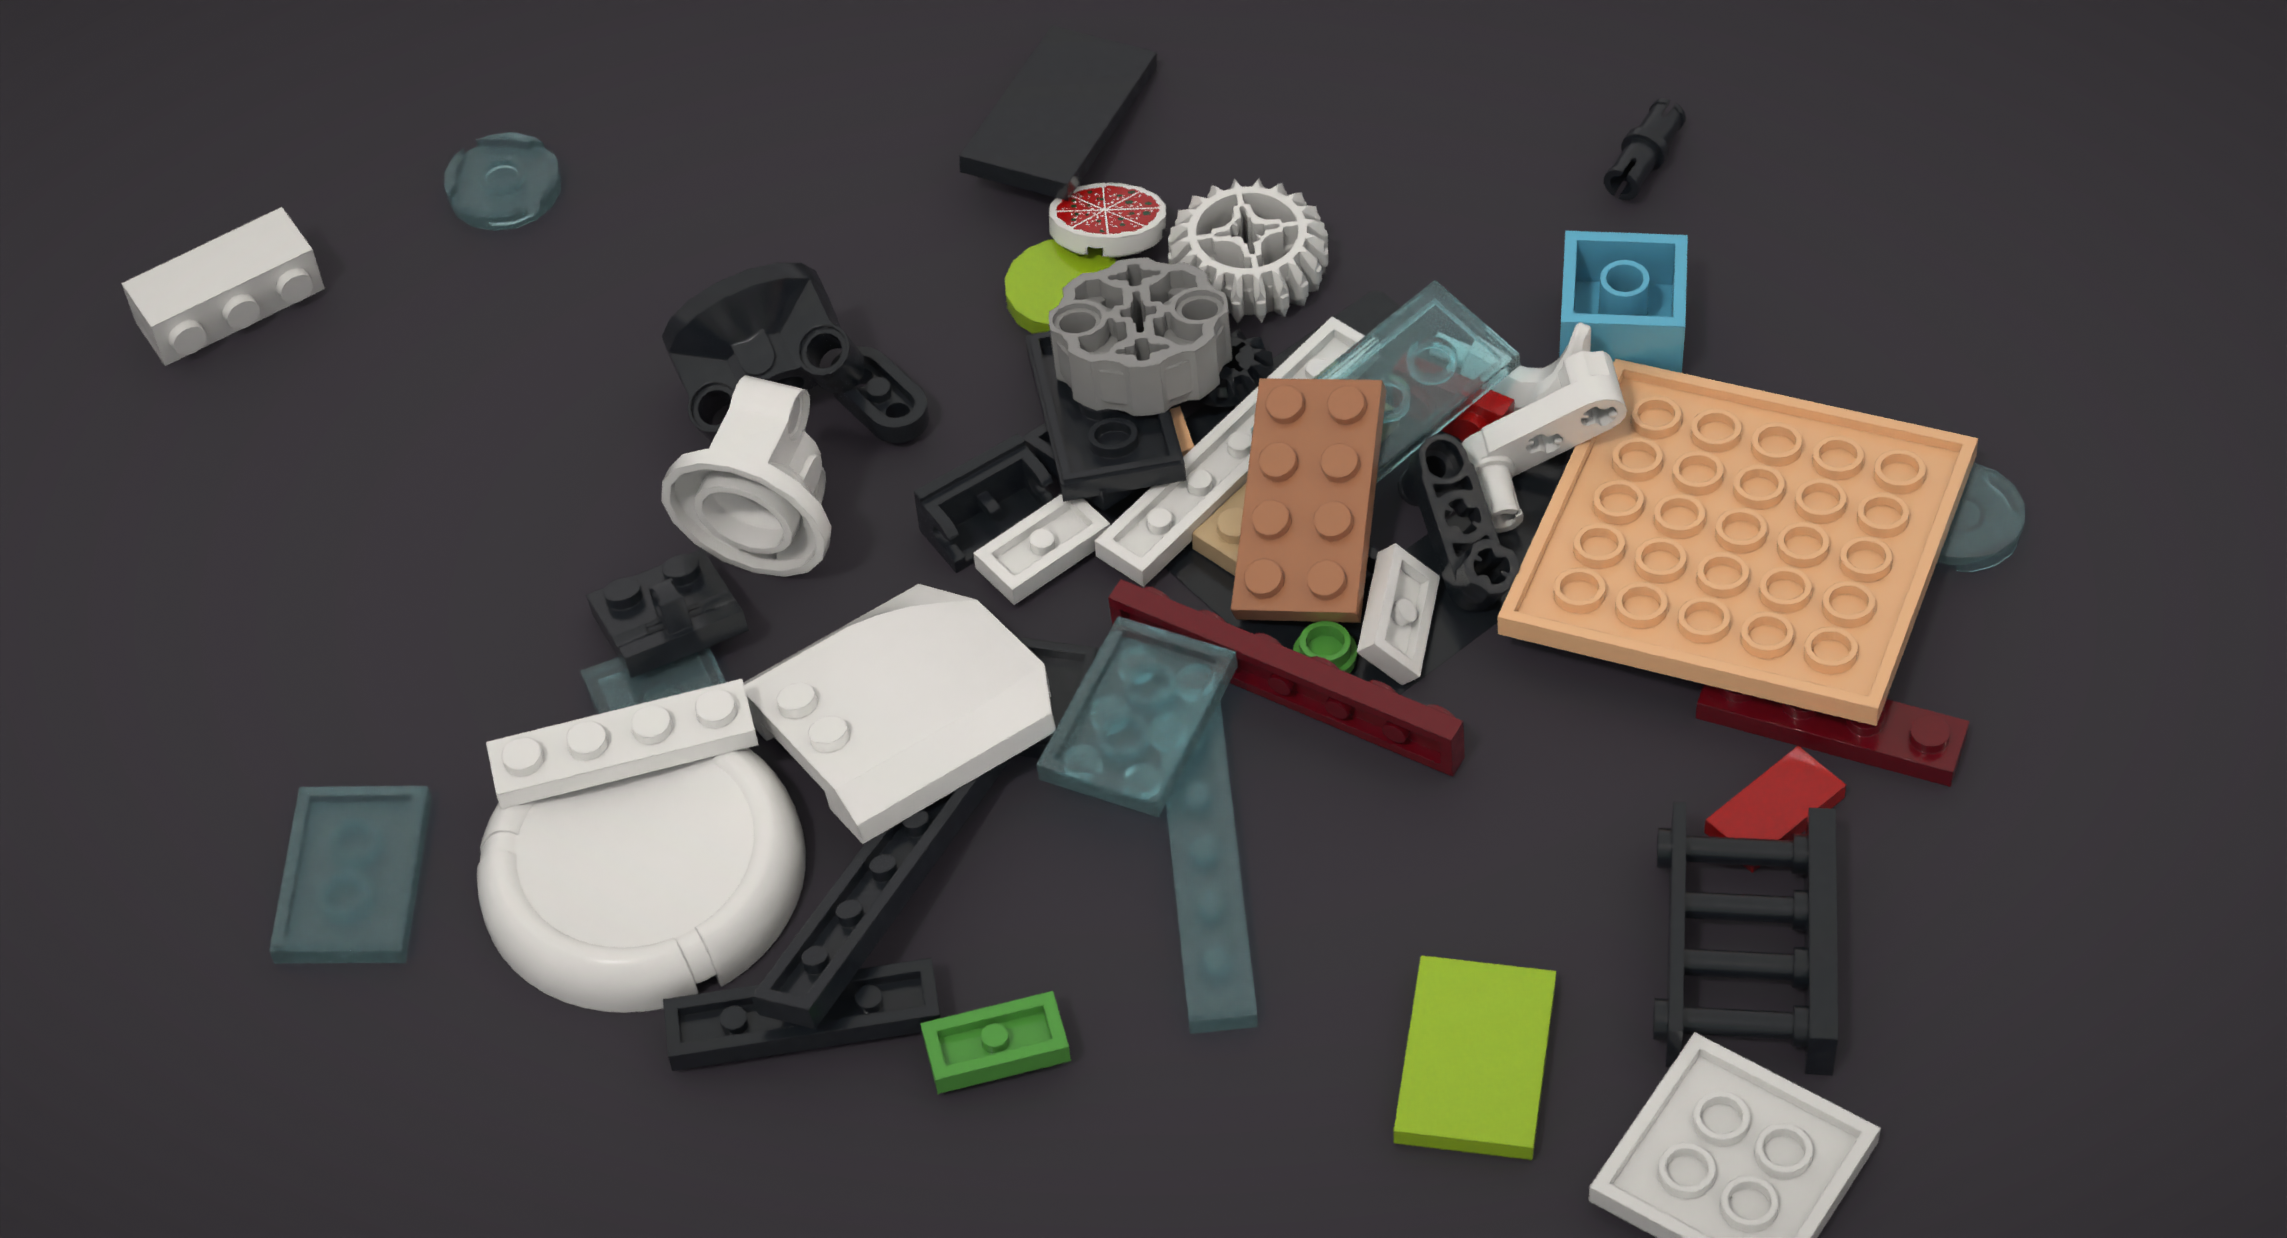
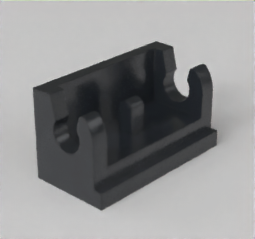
[914,434,1054,573]

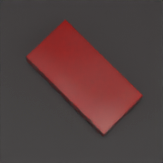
[1704,746,1846,873]

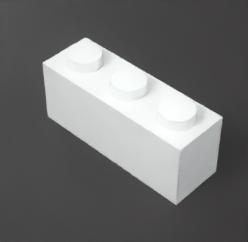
[121,207,325,366]

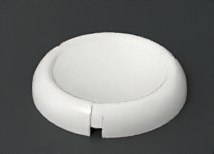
[477,748,806,1013]

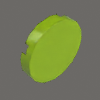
[1005,239,1116,334]

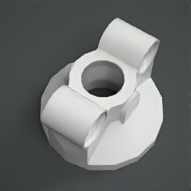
[661,375,832,577]

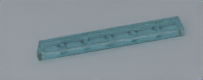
[1154,687,1258,1034]

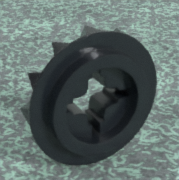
[1194,328,1274,407]

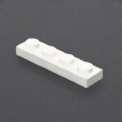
[486,679,759,809]

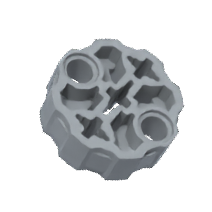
[1049,257,1232,416]

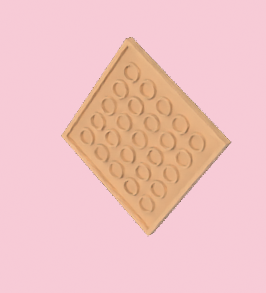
[1497,358,1978,726]

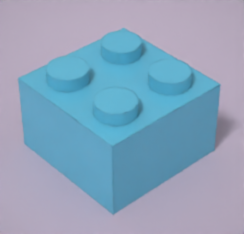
[1559,231,1688,373]

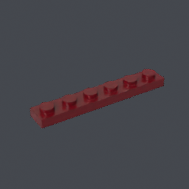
[1108,579,1465,777]

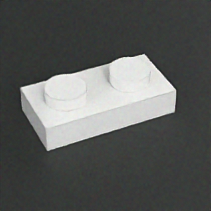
[973,494,1111,605]
[1357,543,1440,685]

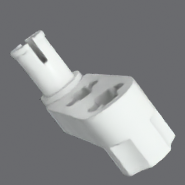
[1462,351,1627,533]

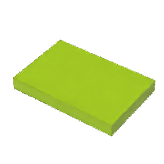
[1394,955,1556,1160]

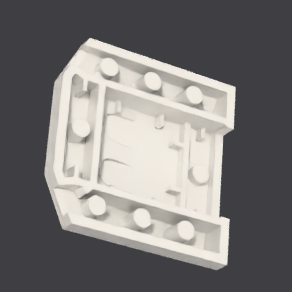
[743,584,1056,844]

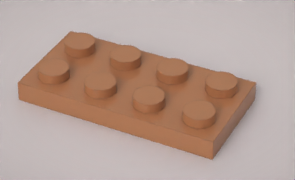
[1231,378,1387,623]

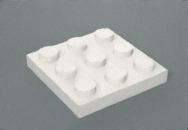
[1589,1032,1881,1238]

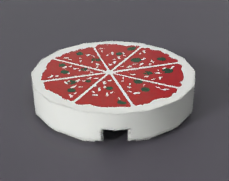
[1049,183,1166,258]

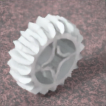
[1168,178,1328,324]

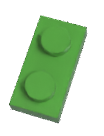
[920,991,1071,1094]

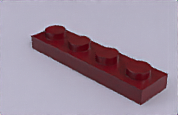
[1696,684,1970,787]

